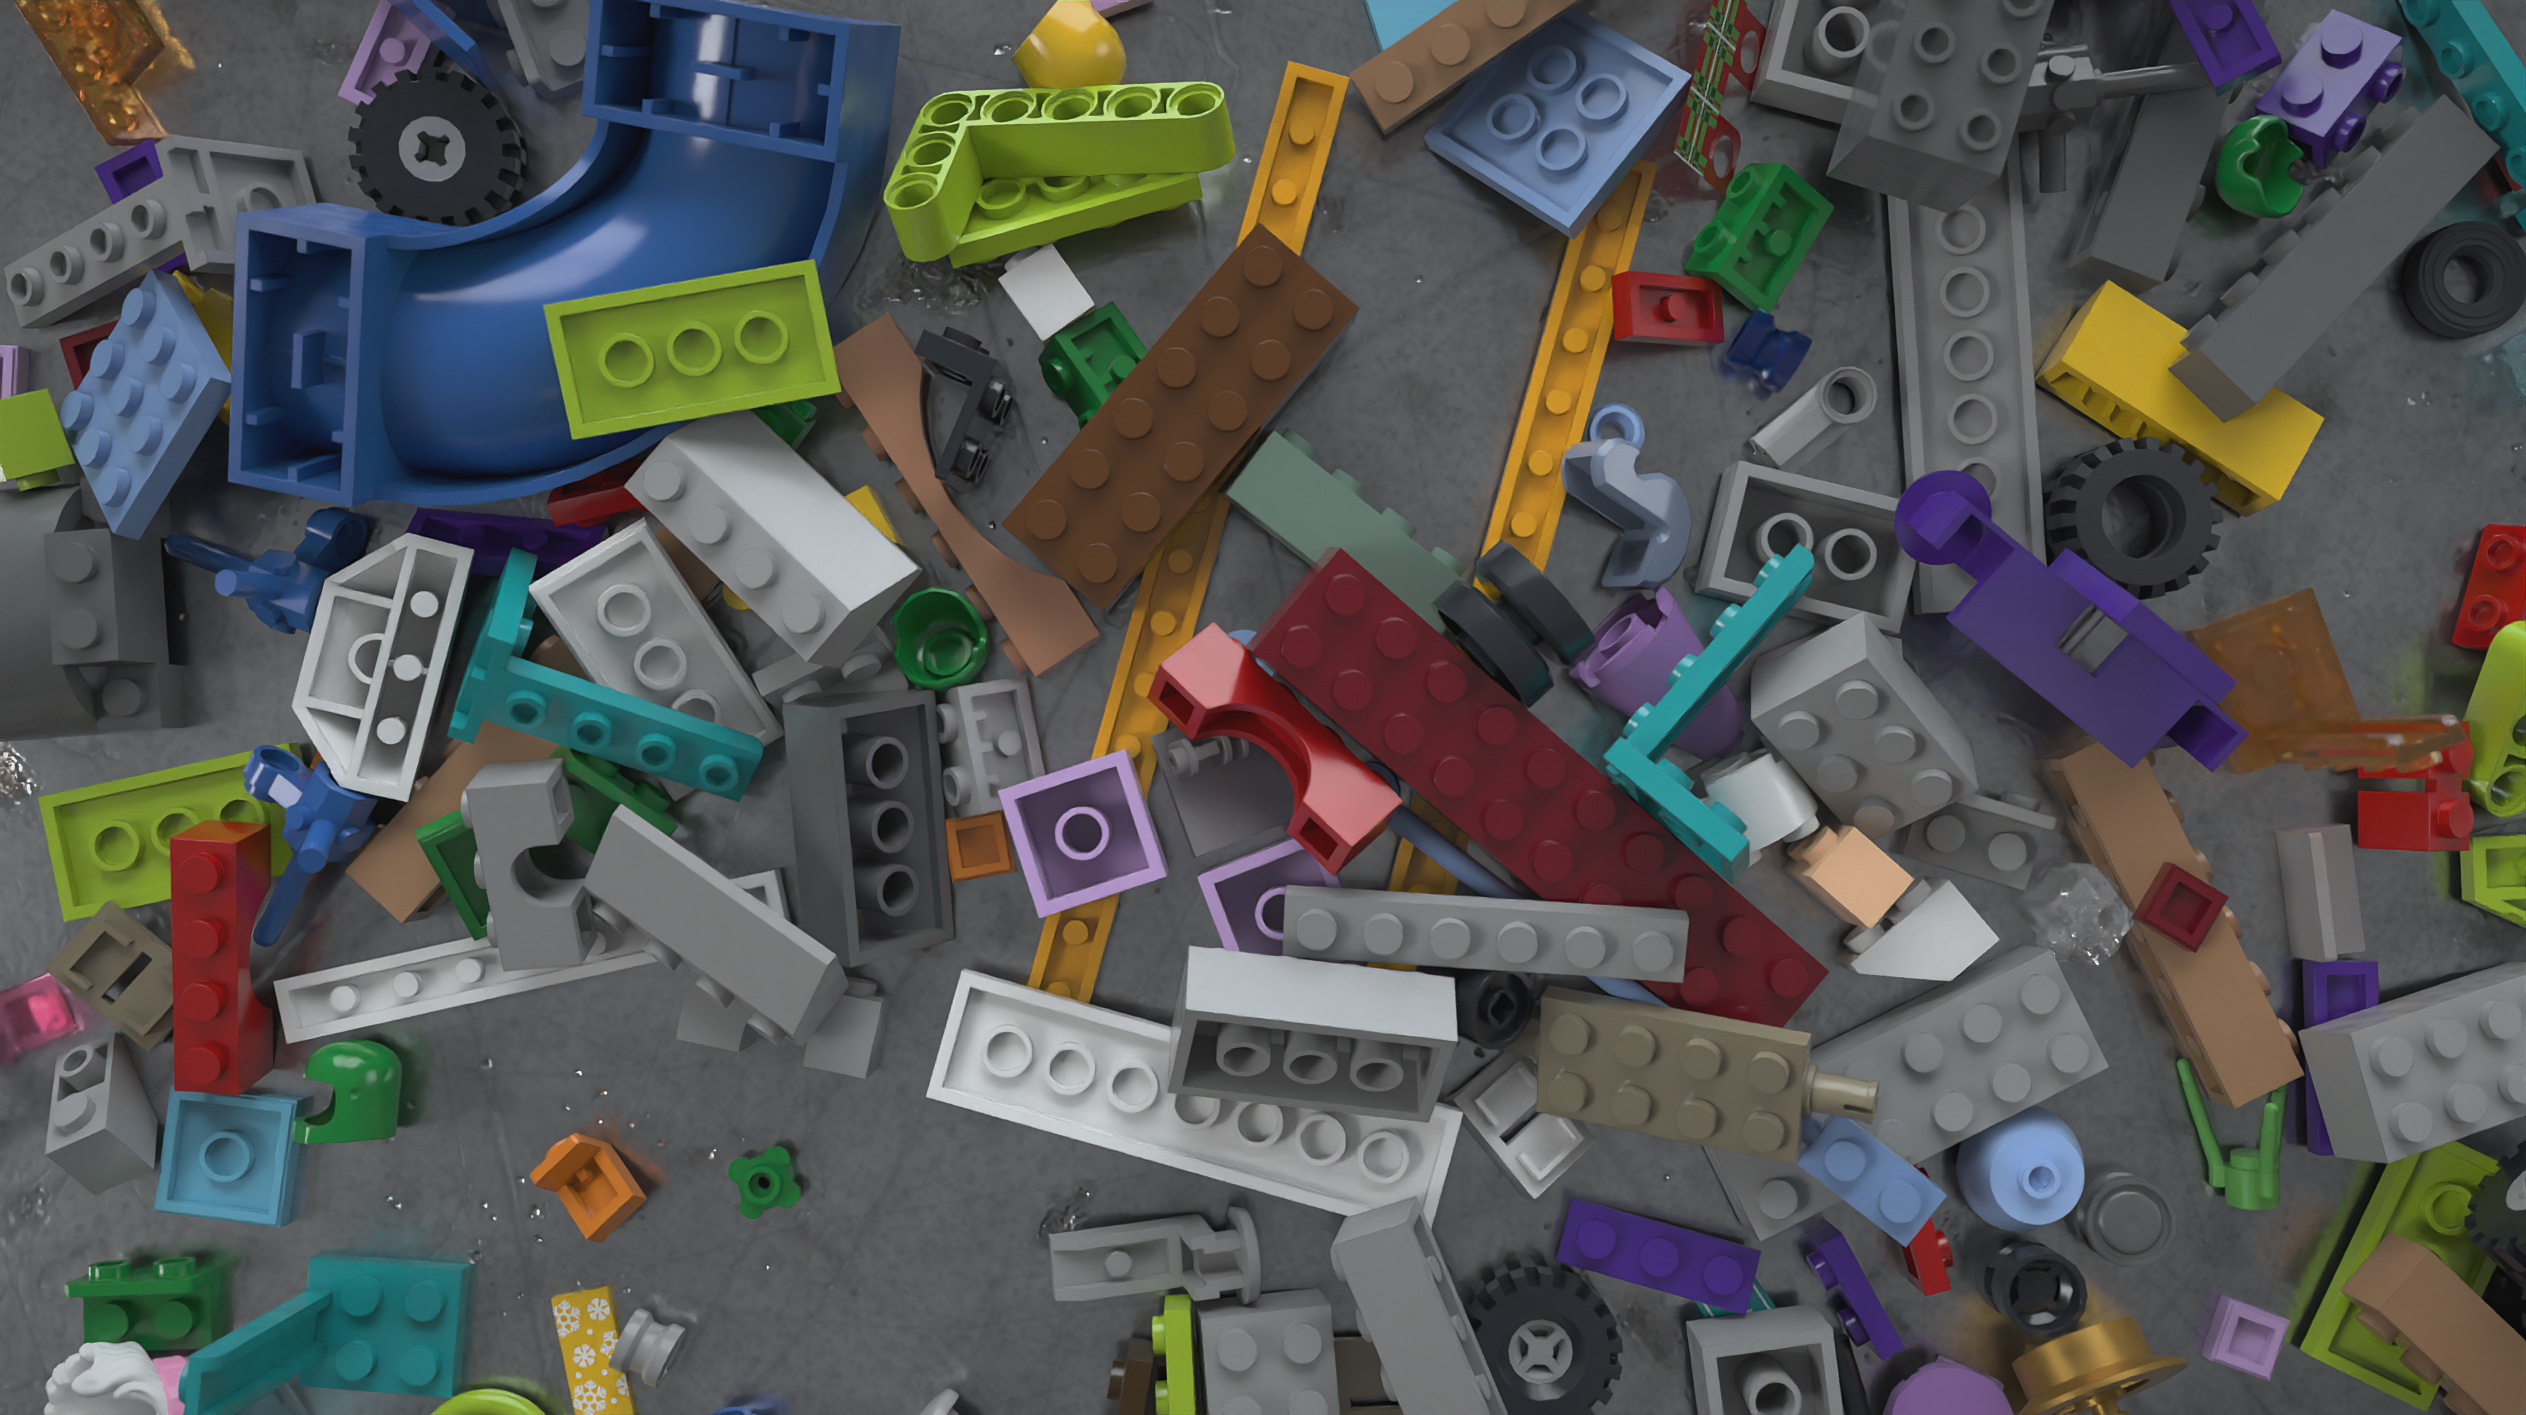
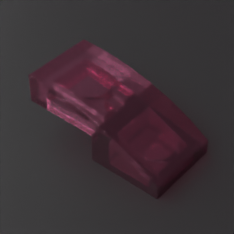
[0,972,80,1066]

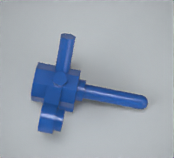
[165,506,367,634]
[243,745,379,947]

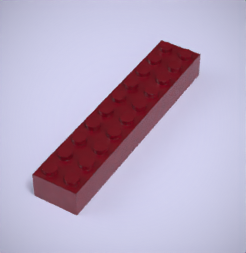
[1245,547,1830,1028]

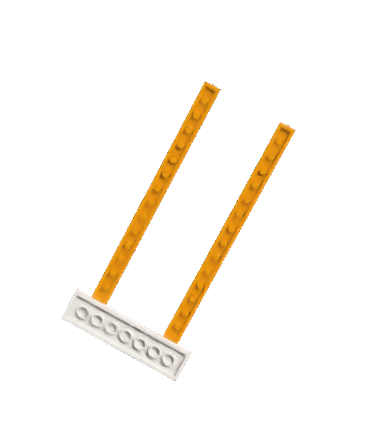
[926,61,1658,1229]

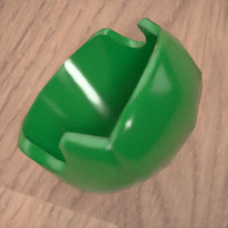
[2214,115,2304,219]
[890,587,990,693]

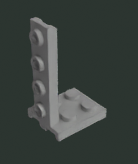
[3,135,317,329]

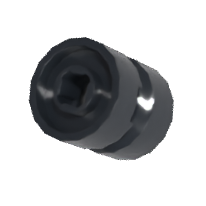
[1415,965,1534,1050]
[1975,1233,2088,1338]

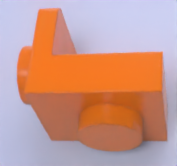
[529,1133,647,1243]

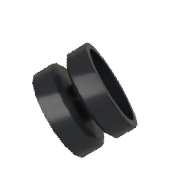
[1431,540,1598,709]

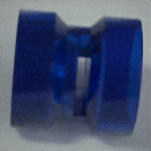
[1723,306,1812,394]

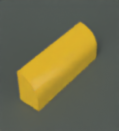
[2034,280,2325,517]

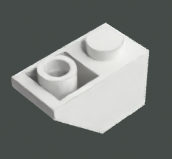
[1835,877,2000,981]

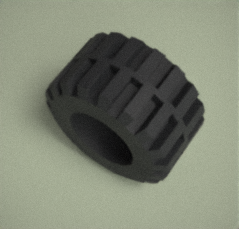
[2042,437,2223,601]

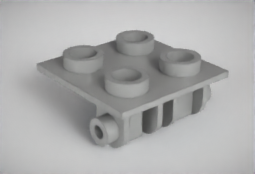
[1150,727,1294,858]

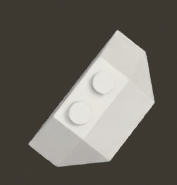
[291,533,475,802]

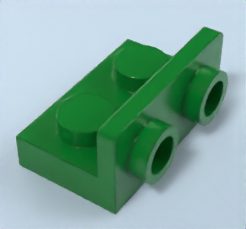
[1684,163,1834,315]
[1038,301,1148,430]
[548,745,679,855]
[65,1257,223,1351]

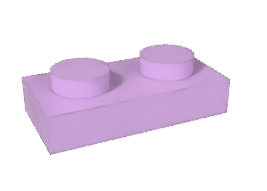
[337,0,456,107]

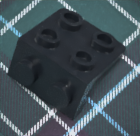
[914,326,1016,493]

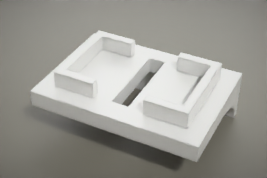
[1443,1051,1597,1200]

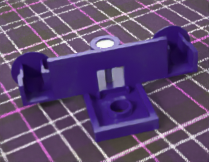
[1894,470,2250,773]

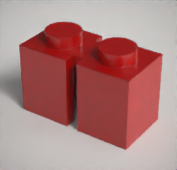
[2358,720,2474,852]

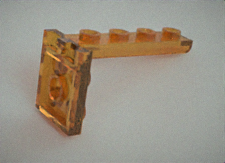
[2183,588,2467,774]

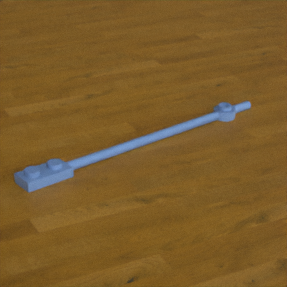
[1363,761,1947,1247]

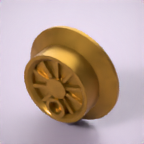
[2012,1316,2188,1415]

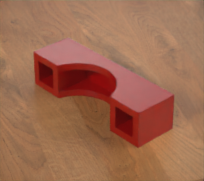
[1147,622,1403,877]
[170,820,273,1095]

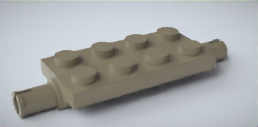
[1481,985,1879,1165]

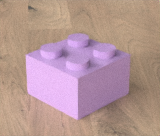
[998,749,1170,918]
[1197,837,1343,963]

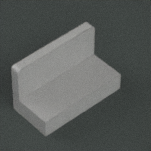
[2276,824,2365,962]

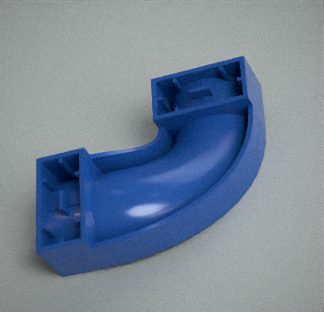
[228,0,902,507]

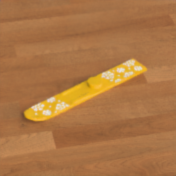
[551,1285,637,1415]

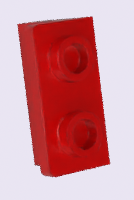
[2452,524,2526,651]

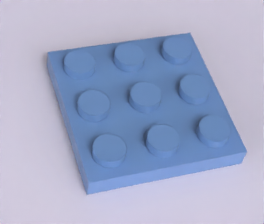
[1424,8,1692,240]
[59,268,231,540]

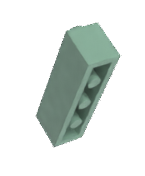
[1217,428,1466,635]

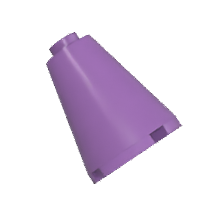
[1569,586,1746,760]

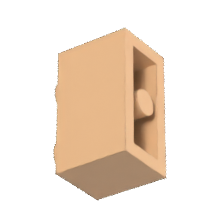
[1781,822,1915,929]

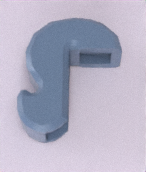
[1561,437,1692,591]

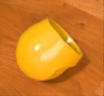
[1011,0,1126,89]

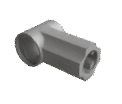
[1749,366,1878,474]

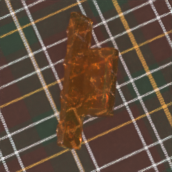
[13,0,166,146]

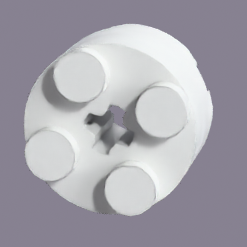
[1685,736,1820,867]

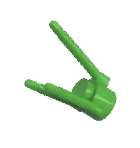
[2177,1058,2288,1210]

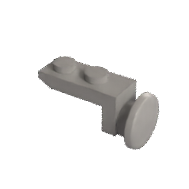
[1049,1207,1262,1305]

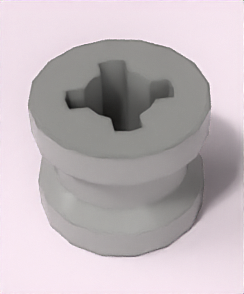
[609,1307,687,1389]

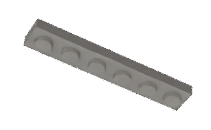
[1282,885,1689,983]

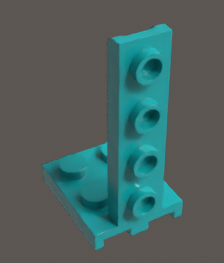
[2398,0,2526,232]
[1603,543,1814,885]
[447,547,763,802]
[178,1253,471,1415]

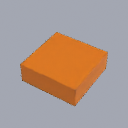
[945,810,1017,883]

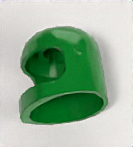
[291,1039,402,1144]

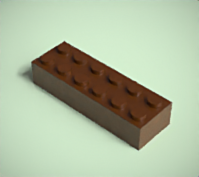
[1001,222,1360,614]

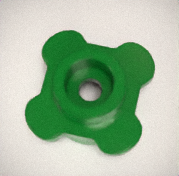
[728,1146,801,1219]

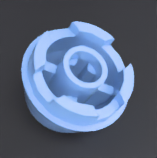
[1956,1105,2085,1232]

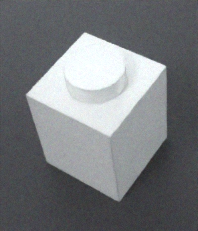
[998,244,1097,347]

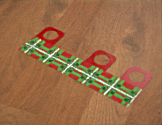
[1673,0,1767,195]

